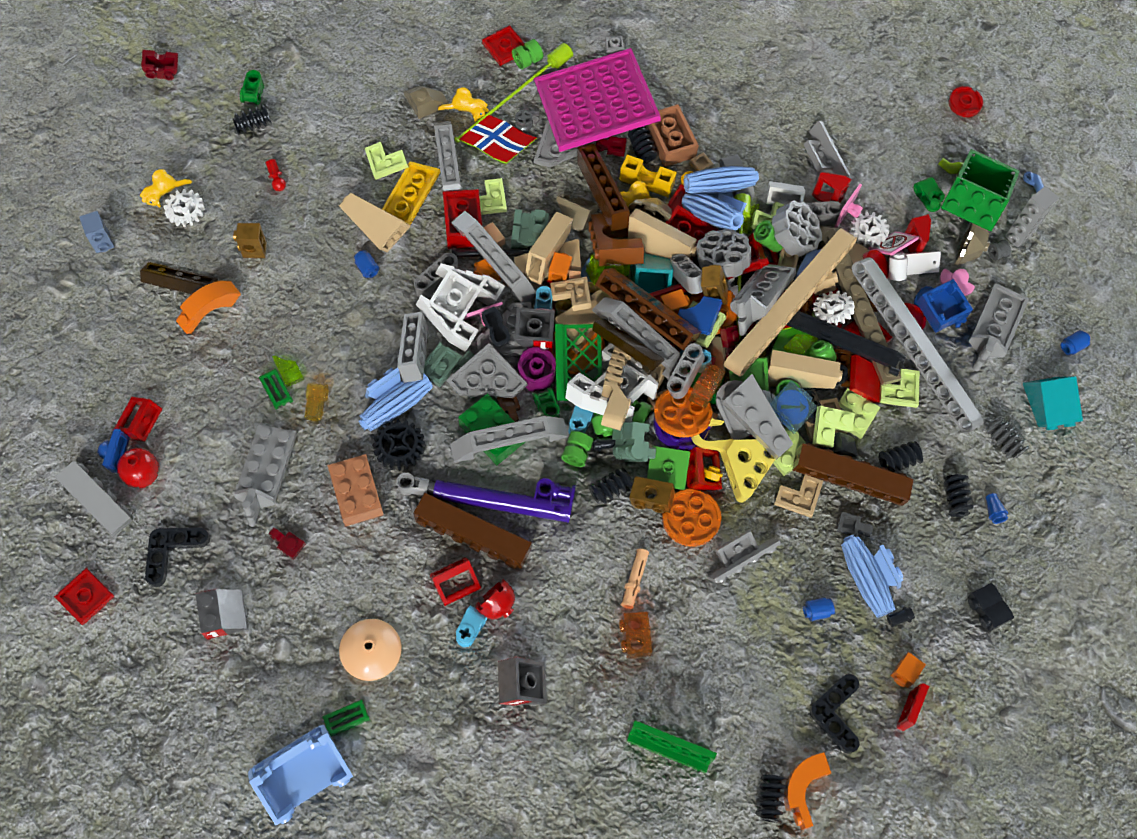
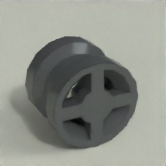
[515,110,532,132]
[988,239,1011,261]

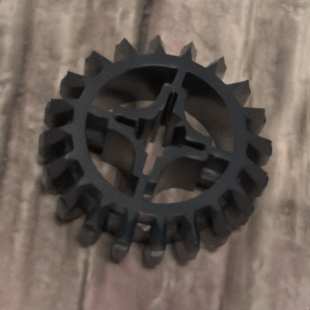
[372,419,426,471]

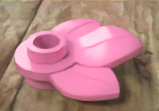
[940,269,975,296]

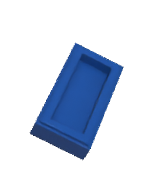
[98,429,130,473]

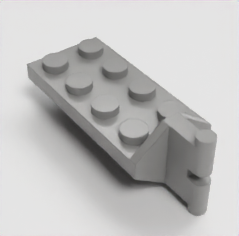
[730,264,796,336]
[969,283,1029,371]
[234,425,297,527]

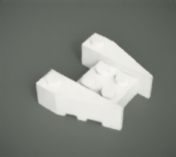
[416,263,505,352]
[565,343,659,422]

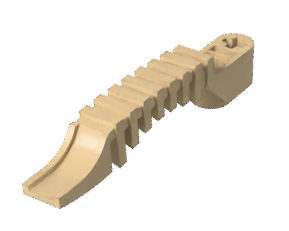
[601,331,632,431]

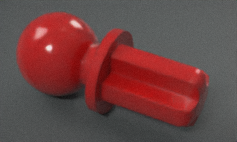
[265,159,286,191]

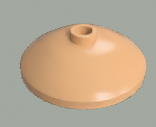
[339,619,402,681]

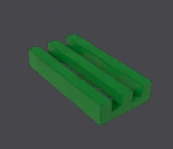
[259,369,293,410]
[322,699,370,737]

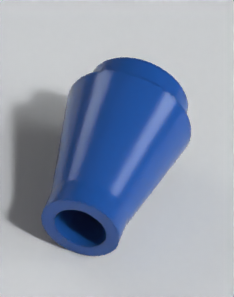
[985,493,1008,524]

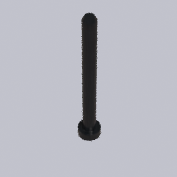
[452,247,530,257]

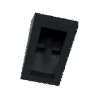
[817,432,858,457]

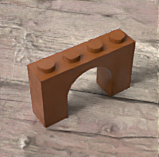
[588,212,644,266]

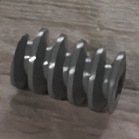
[986,418,1029,460]

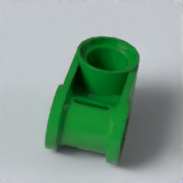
[240,70,264,105]
[913,177,945,212]
[532,387,560,418]

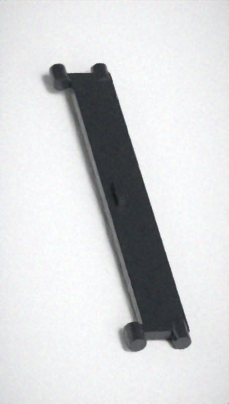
[786,311,906,377]

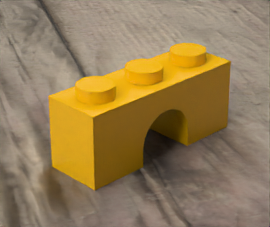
[619,155,677,198]

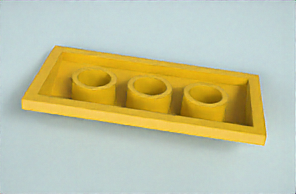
[382,161,440,225]

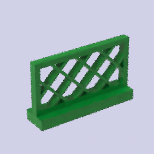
[555,324,602,401]
[626,720,717,774]

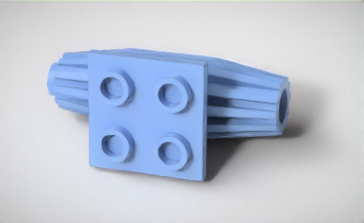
[683,166,759,198]
[682,193,747,232]
[358,368,433,431]
[841,535,903,618]

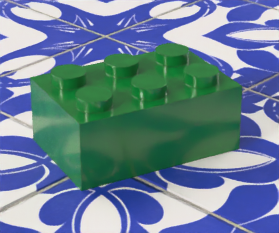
[458,393,525,466]

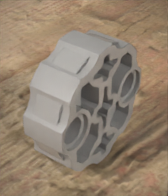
[772,201,822,257]
[696,229,751,278]

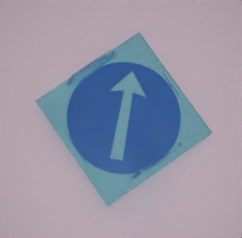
[770,380,817,434]

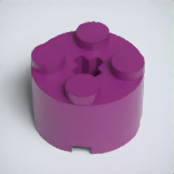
[518,347,556,392]

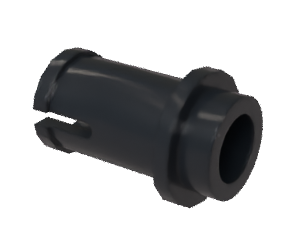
[592,437,616,452]
[886,607,915,627]

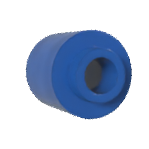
[354,250,379,278]
[1060,330,1090,355]
[803,597,835,621]

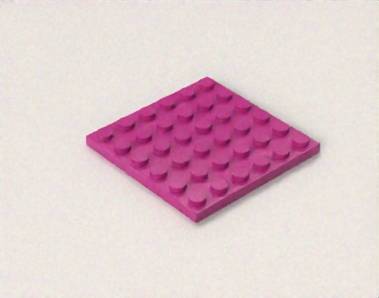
[534,48,661,152]

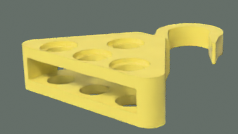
[691,418,775,503]

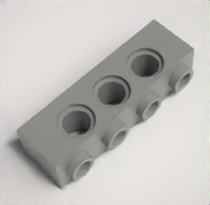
[1005,186,1059,248]
[397,312,429,383]

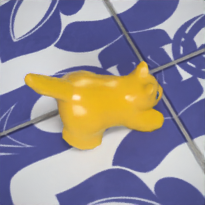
[438,87,489,122]
[140,169,192,208]
[620,181,651,206]

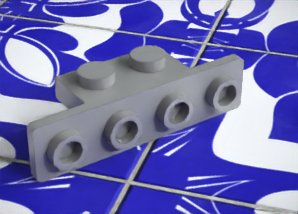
[803,121,850,178]
[707,530,782,583]

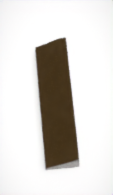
[140,262,218,294]
[592,319,665,371]

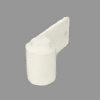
[888,251,941,281]

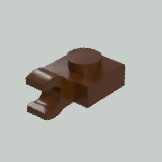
[496,396,520,422]

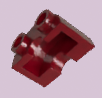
[141,50,178,80]

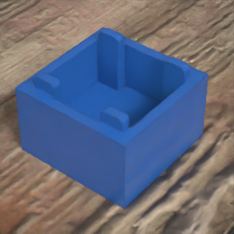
[917,279,973,333]

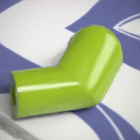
[938,158,963,174]

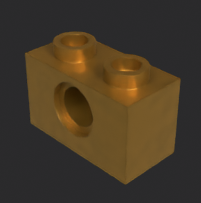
[233,223,267,258]
[701,265,728,305]
[629,476,675,513]

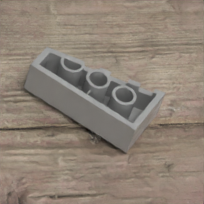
[722,374,793,460]
[55,461,133,537]

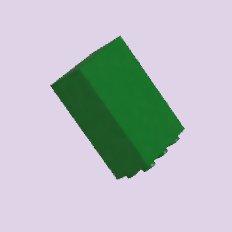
[941,149,1020,232]

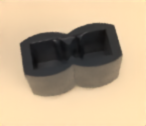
[482,307,511,347]
[968,583,1014,632]

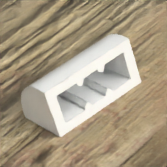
[766,181,805,205]

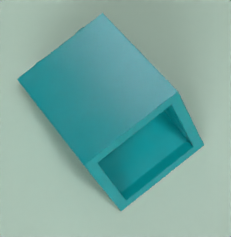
[630,253,673,293]
[1023,376,1083,430]

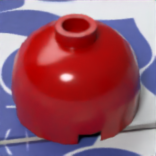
[117,448,159,488]
[475,579,516,620]

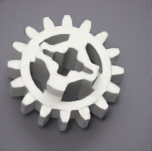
[164,189,205,227]
[849,212,889,247]
[813,291,855,326]

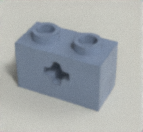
[79,211,115,253]

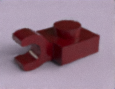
[595,136,626,157]
[720,325,740,358]
[268,527,306,560]

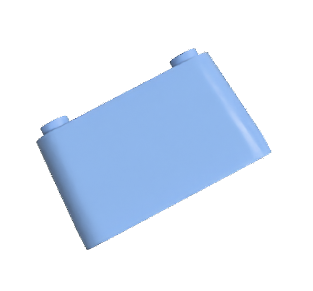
[248,725,353,825]

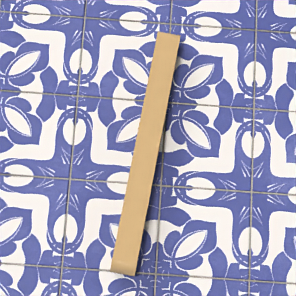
[724,228,857,377]

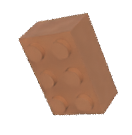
[646,105,699,167]
[327,454,384,527]

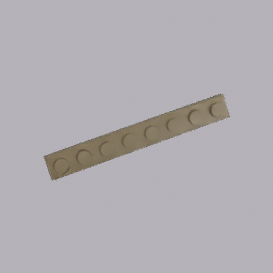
[834,253,901,386]

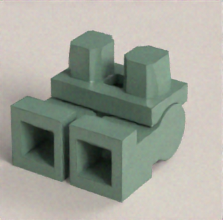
[511,209,549,249]
[612,422,656,462]

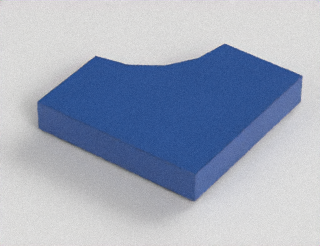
[678,296,723,335]

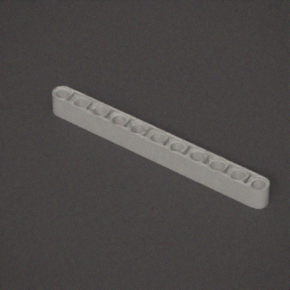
[852,257,983,433]

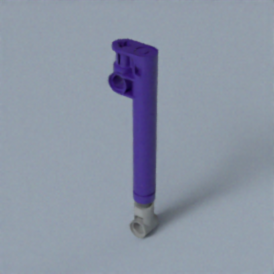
[397,473,576,523]

